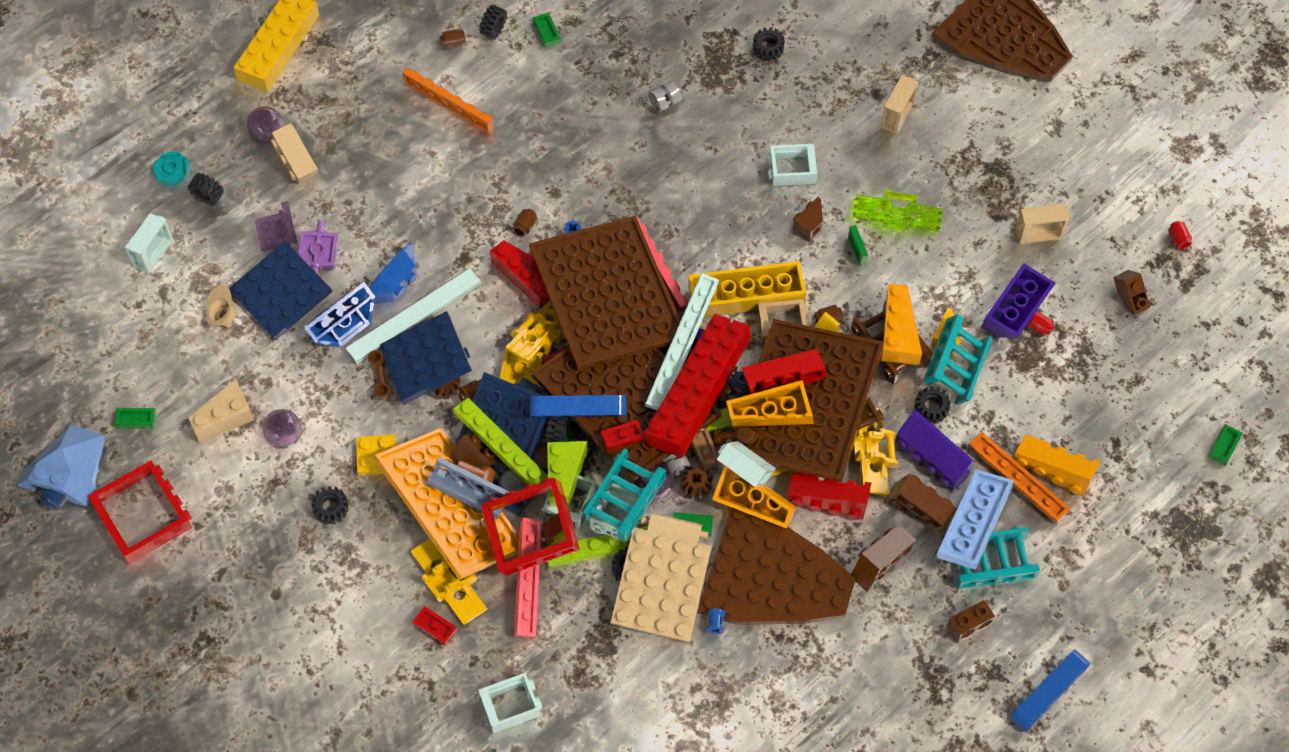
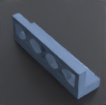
[427,457,509,519]

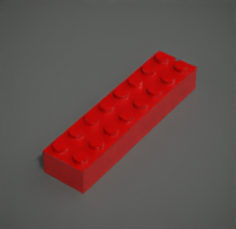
[644,313,751,458]

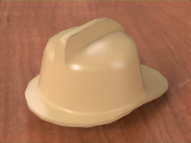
[207,285,237,327]

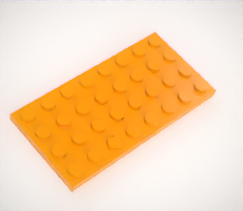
[374,428,519,580]

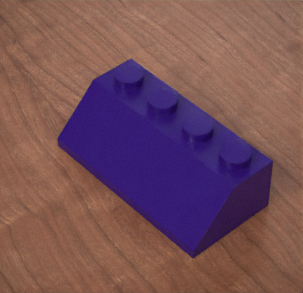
[981,263,1056,339]
[895,410,974,492]

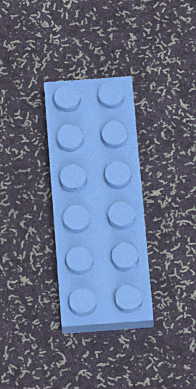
[937,469,1014,570]

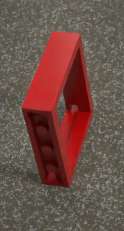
[88,460,192,564]
[481,477,580,576]

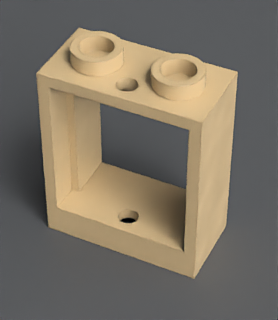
[881,75,918,134]
[1015,203,1070,244]
[757,299,811,345]

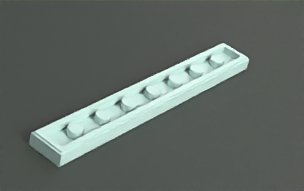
[346,268,481,364]
[645,273,719,411]

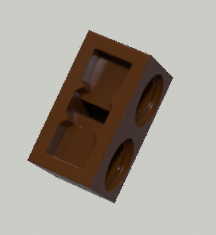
[947,600,995,643]

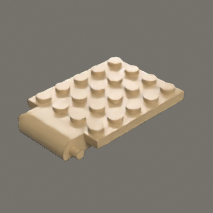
[610,512,712,643]

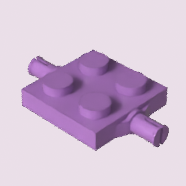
[298,220,339,274]

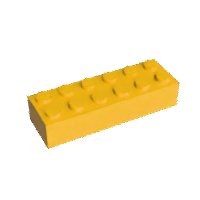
[234,0,319,92]
[688,261,806,317]

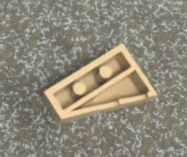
[270,123,318,184]
[188,379,254,443]

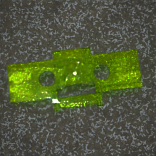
[852,188,943,232]

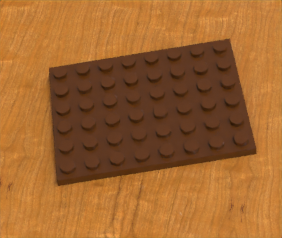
[529,215,681,371]
[731,319,884,482]
[532,347,722,483]

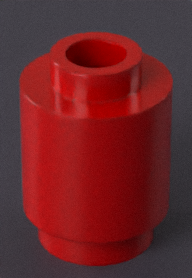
[1168,221,1192,249]
[1028,311,1055,337]

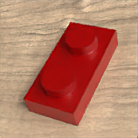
[600,420,645,451]
[412,606,458,646]

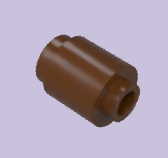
[439,29,466,49]
[512,209,538,237]
[814,304,843,323]
[458,379,481,402]

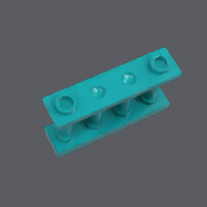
[923,314,992,405]
[582,448,666,542]
[956,526,1040,590]

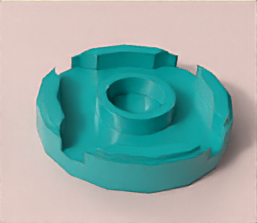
[153,151,190,185]

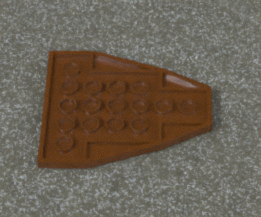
[931,0,1073,82]
[697,507,856,625]

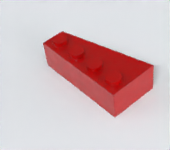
[490,240,550,309]
[741,349,827,394]
[787,473,872,520]

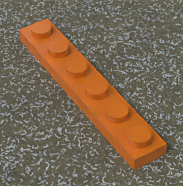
[402,68,493,133]
[968,432,1071,524]

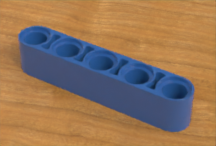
[530,395,626,417]
[1009,649,1091,732]

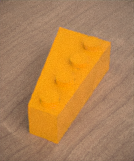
[881,284,922,365]
[726,381,814,427]
[1013,434,1101,496]
[712,465,796,528]

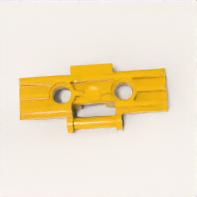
[505,300,563,362]
[854,407,898,496]
[411,539,487,625]

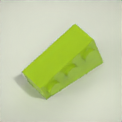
[547,441,588,507]

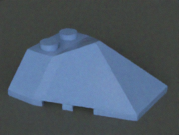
[16,425,105,507]

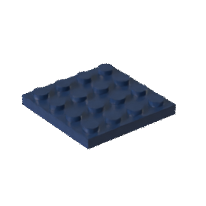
[229,241,333,341]
[380,311,473,405]
[456,372,548,466]

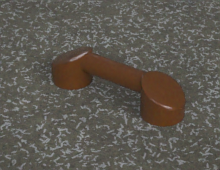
[368,350,392,399]
[711,427,757,446]

